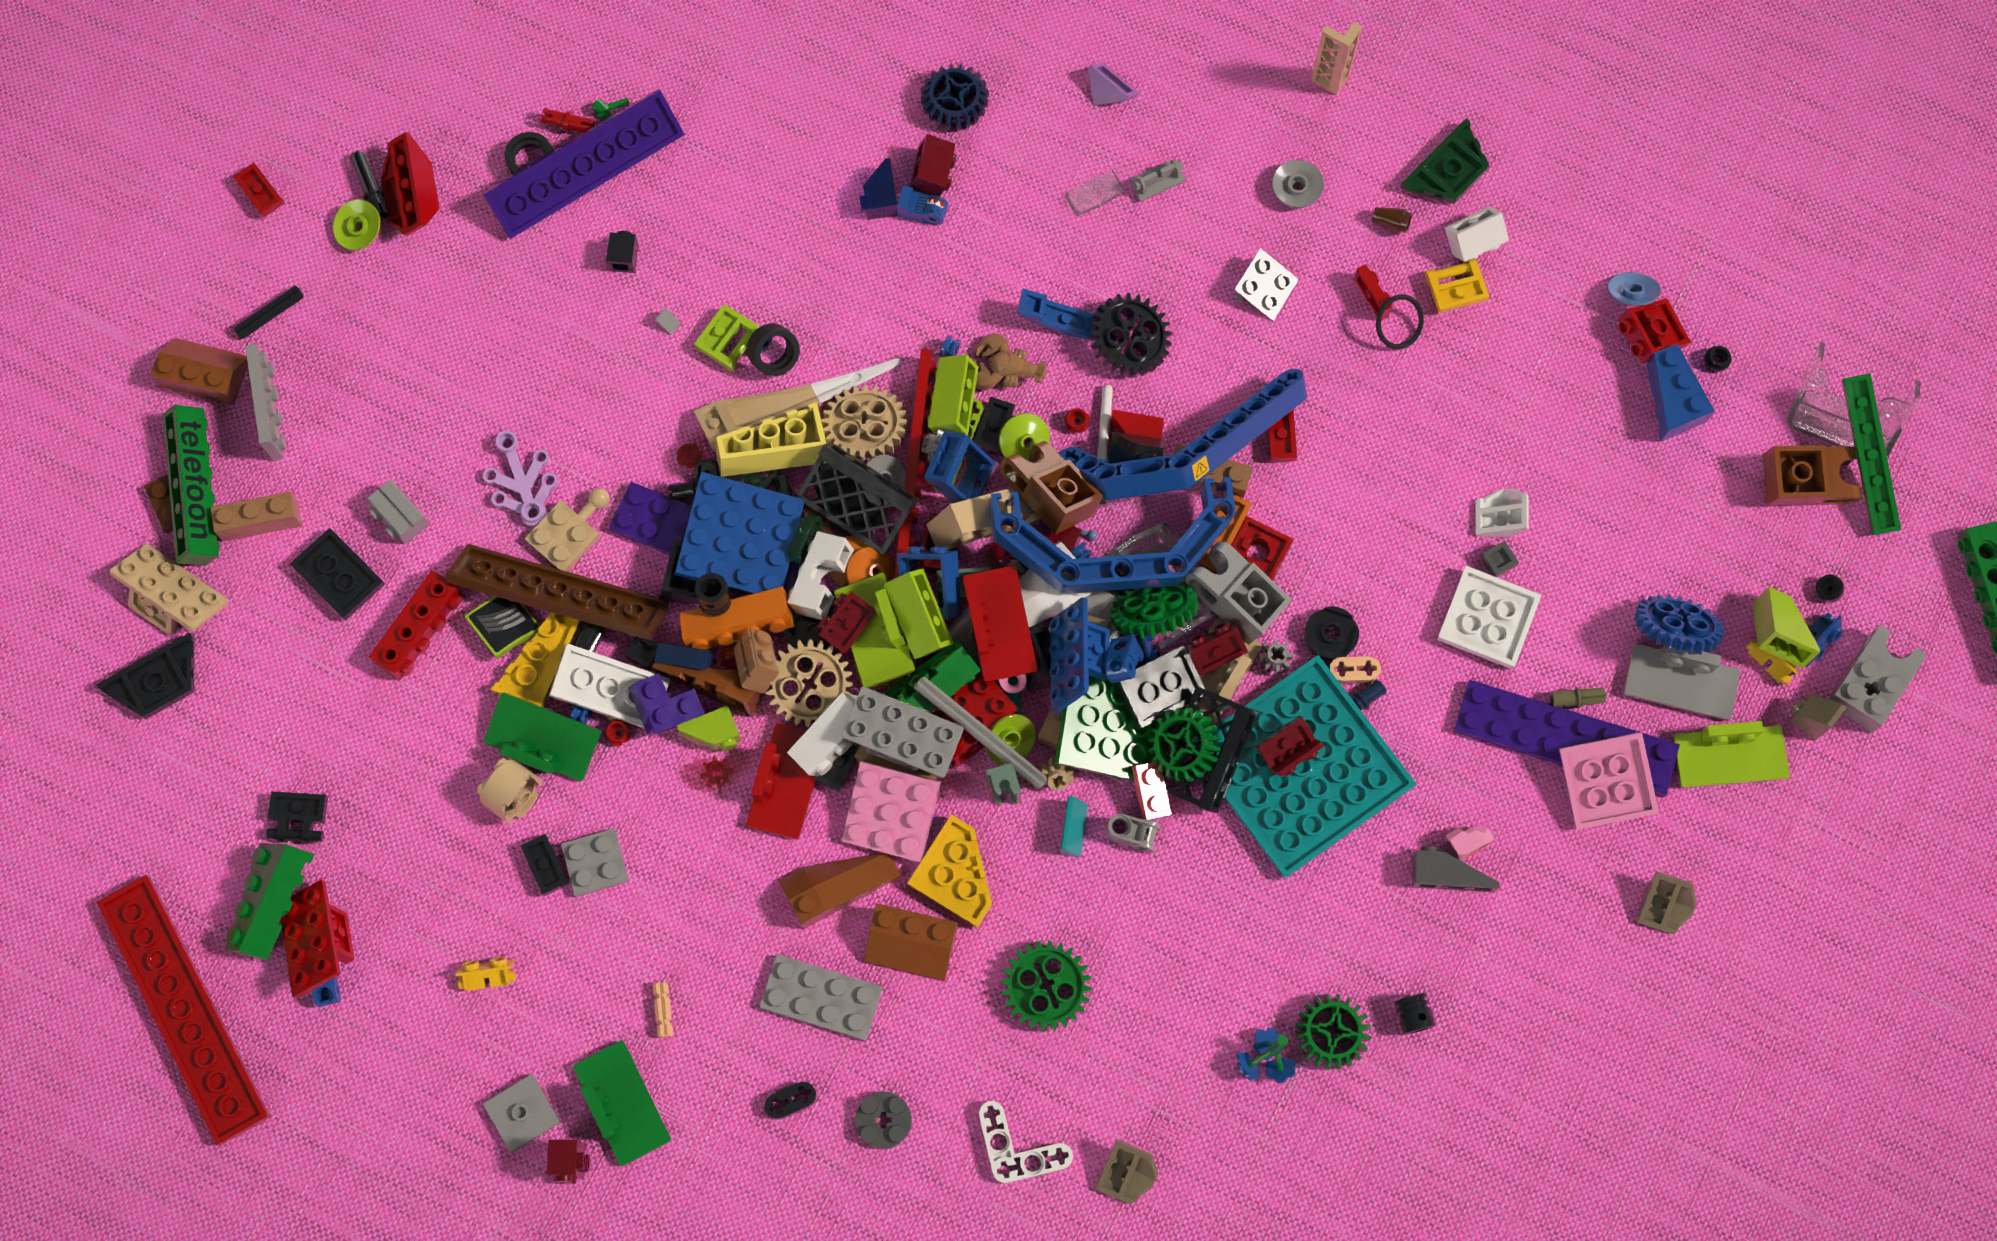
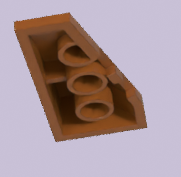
[653,663,764,717]
[778,853,901,929]

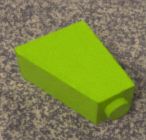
[1752,586,1820,668]

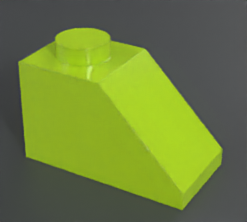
[677,705,742,751]

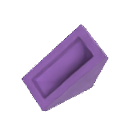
[1088,62,1139,105]

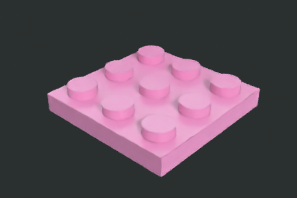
[1559,732,1659,830]
[842,761,941,862]

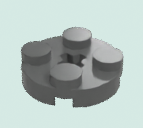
[855,1092,912,1150]

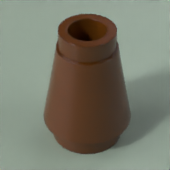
[1372,207,1412,234]

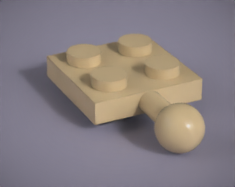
[525,488,610,572]

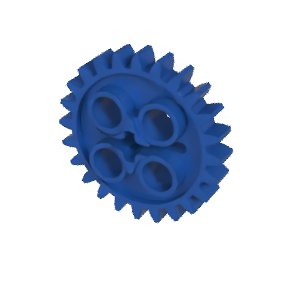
[1634,594,1725,655]

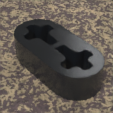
[765,1082,817,1120]

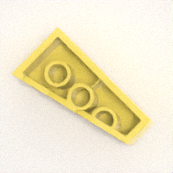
[716,402,826,477]

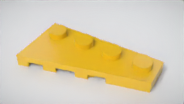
[490,612,582,707]

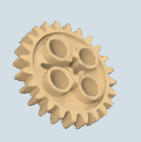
[821,385,907,463]
[766,638,853,727]

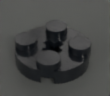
[1304,606,1359,661]

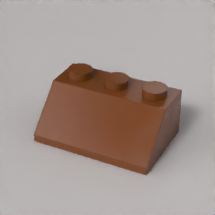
[150,338,248,406]
[864,903,958,981]

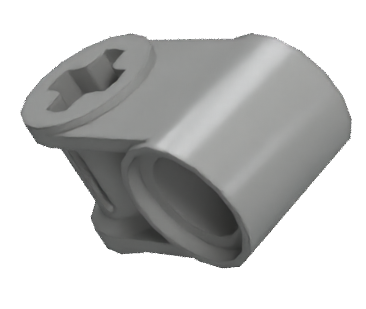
[1106,814,1161,853]

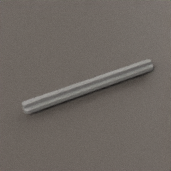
[914,677,1048,789]

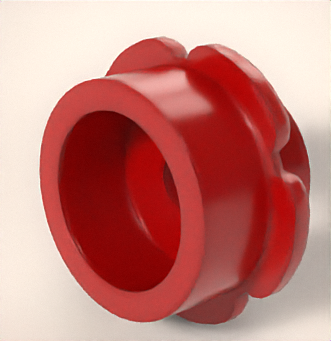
[1064,408,1090,433]
[605,720,632,747]

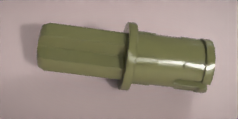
[1550,687,1606,709]

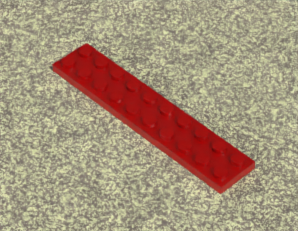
[96,874,270,1146]

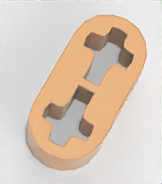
[1329,656,1381,684]

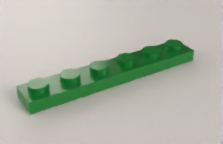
[1841,373,1901,535]

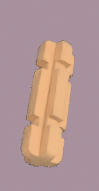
[653,982,673,1038]

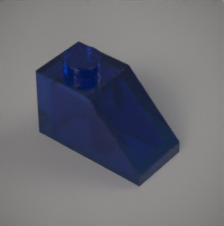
[859,158,898,220]

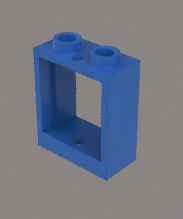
[924,430,995,503]
[897,546,961,619]

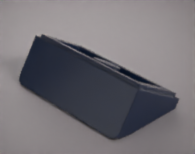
[654,643,717,670]

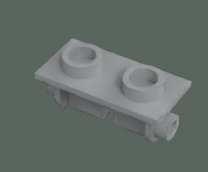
[1129,159,1186,202]

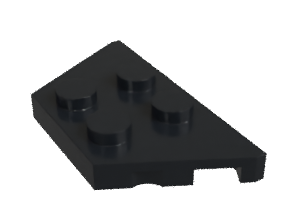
[96,632,194,719]

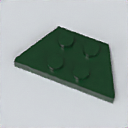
[1400,118,1490,204]

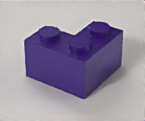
[628,673,705,738]

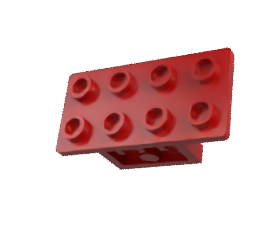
[963,566,1037,682]
[931,671,1017,775]
[746,723,816,840]
[281,880,355,998]

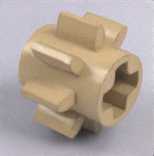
[1041,757,1074,790]

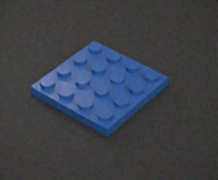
[674,472,805,595]

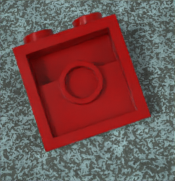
[1617,298,1691,364]

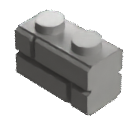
[367,480,429,544]

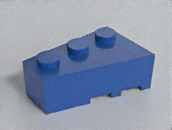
[1647,344,1715,442]

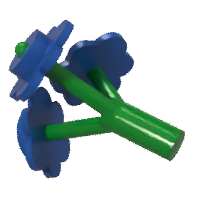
[1236,1027,1297,1083]

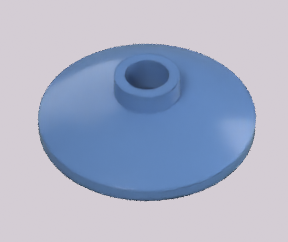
[1608,273,1661,306]

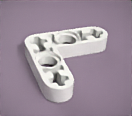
[979,1101,1073,1184]

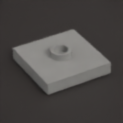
[483,1074,561,1153]

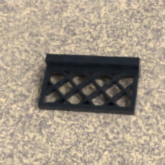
[796,442,920,555]
[1163,686,1259,813]

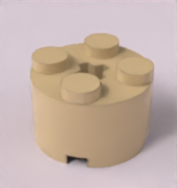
[477,758,542,824]

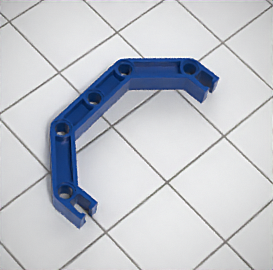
[989,477,1236,594]

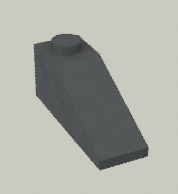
[1412,846,1500,893]

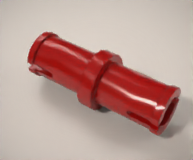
[541,107,595,133]

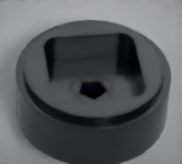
[694,459,721,481]
[1816,574,1845,603]

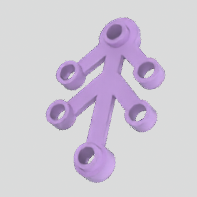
[483,431,559,527]

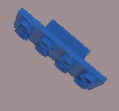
[1049,597,1110,714]

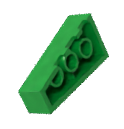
[883,638,981,714]
[225,843,315,960]

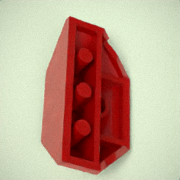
[381,132,440,236]

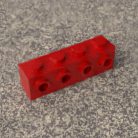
[368,570,463,681]

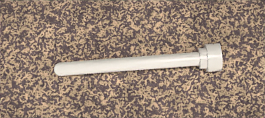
[1097,385,1113,506]

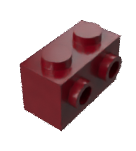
[910,134,957,197]
[547,1140,590,1184]

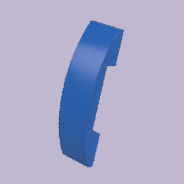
[1017,288,1116,343]

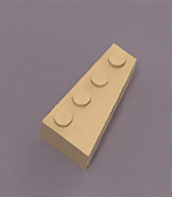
[926,488,1041,550]

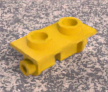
[1746,640,1799,686]
[455,957,516,991]

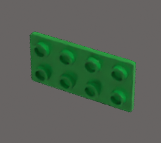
[484,692,602,781]
[573,1040,671,1167]

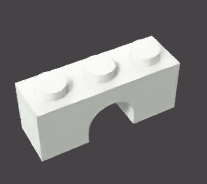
[787,531,854,620]

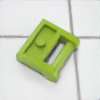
[694,304,759,372]

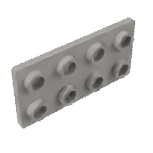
[1623,644,1740,721]
[842,687,964,778]

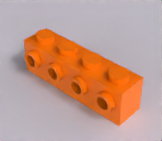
[680,586,794,650]

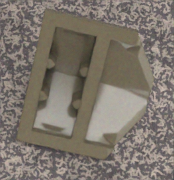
[1637,871,1697,934]
[1095,1139,1158,1205]

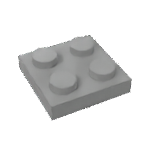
[561,828,629,898]

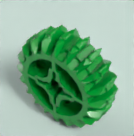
[1148,707,1221,782]
[1295,994,1371,1070]

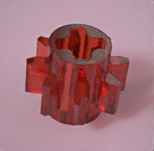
[700,756,735,791]

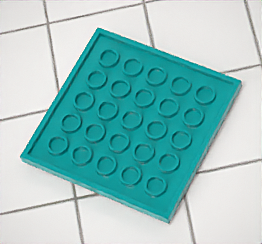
[1187,655,1417,880]

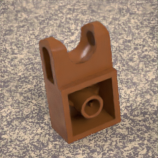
[1000,441,1103,534]
[1762,445,1862,506]

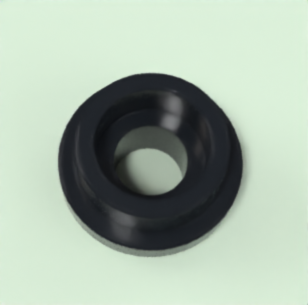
[1704,346,1732,372]

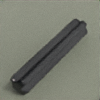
[233,285,304,339]

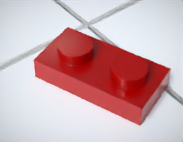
[233,162,285,218]
[1354,264,1393,320]
[1268,409,1297,462]

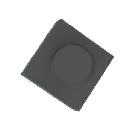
[1481,541,1519,577]

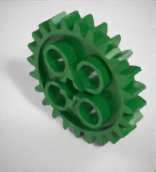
[1110,583,1199,639]
[1001,940,1092,1032]

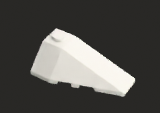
[1019,541,1093,628]

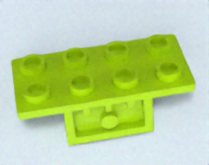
[834,573,915,688]
[1673,721,1790,788]

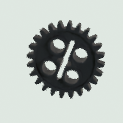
[1088,293,1172,378]

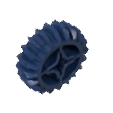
[921,63,989,131]

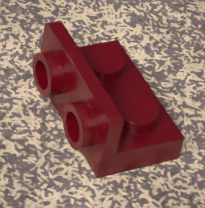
[816,591,876,654]

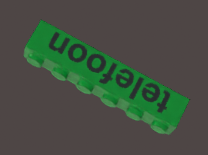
[162,404,220,566]

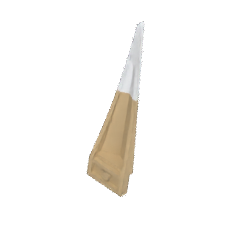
[694,358,901,450]

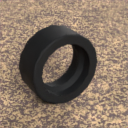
[504,132,553,175]
[747,323,800,376]

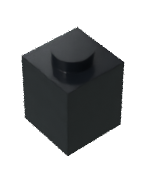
[606,231,639,273]

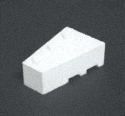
[787,692,857,776]

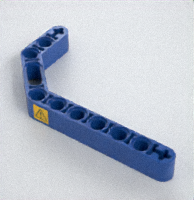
[1059,369,1308,500]

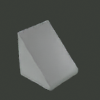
[655,307,681,335]

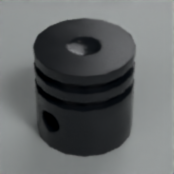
[695,573,731,617]
[1394,993,1436,1035]

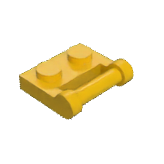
[1424,258,1490,314]

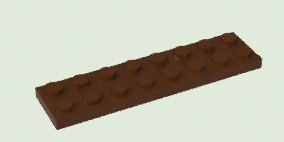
[446,544,669,640]

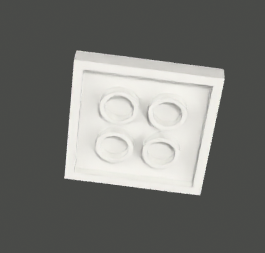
[1437,566,1541,670]

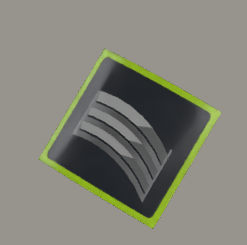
[464,596,540,659]

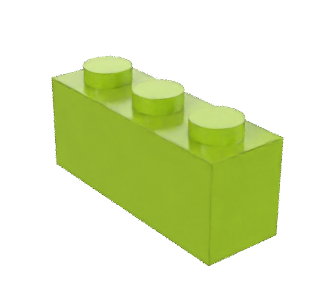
[927,354,979,436]
[884,568,954,659]

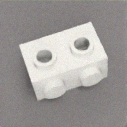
[1445,206,1509,262]

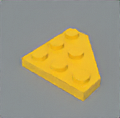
[907,814,992,929]

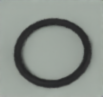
[1376,294,1424,349]

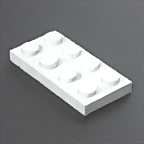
[549,643,670,728]

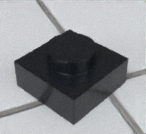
[625,637,659,670]

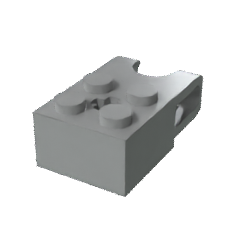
[1186,541,1292,645]
[1828,625,1927,733]

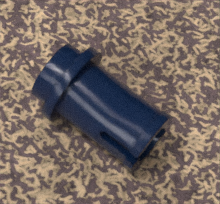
[1352,679,1387,711]

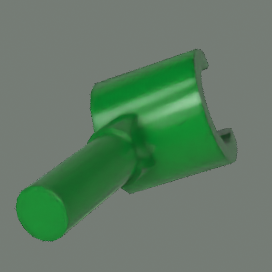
[593,98,629,119]

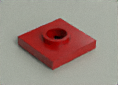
[1231,515,1294,581]

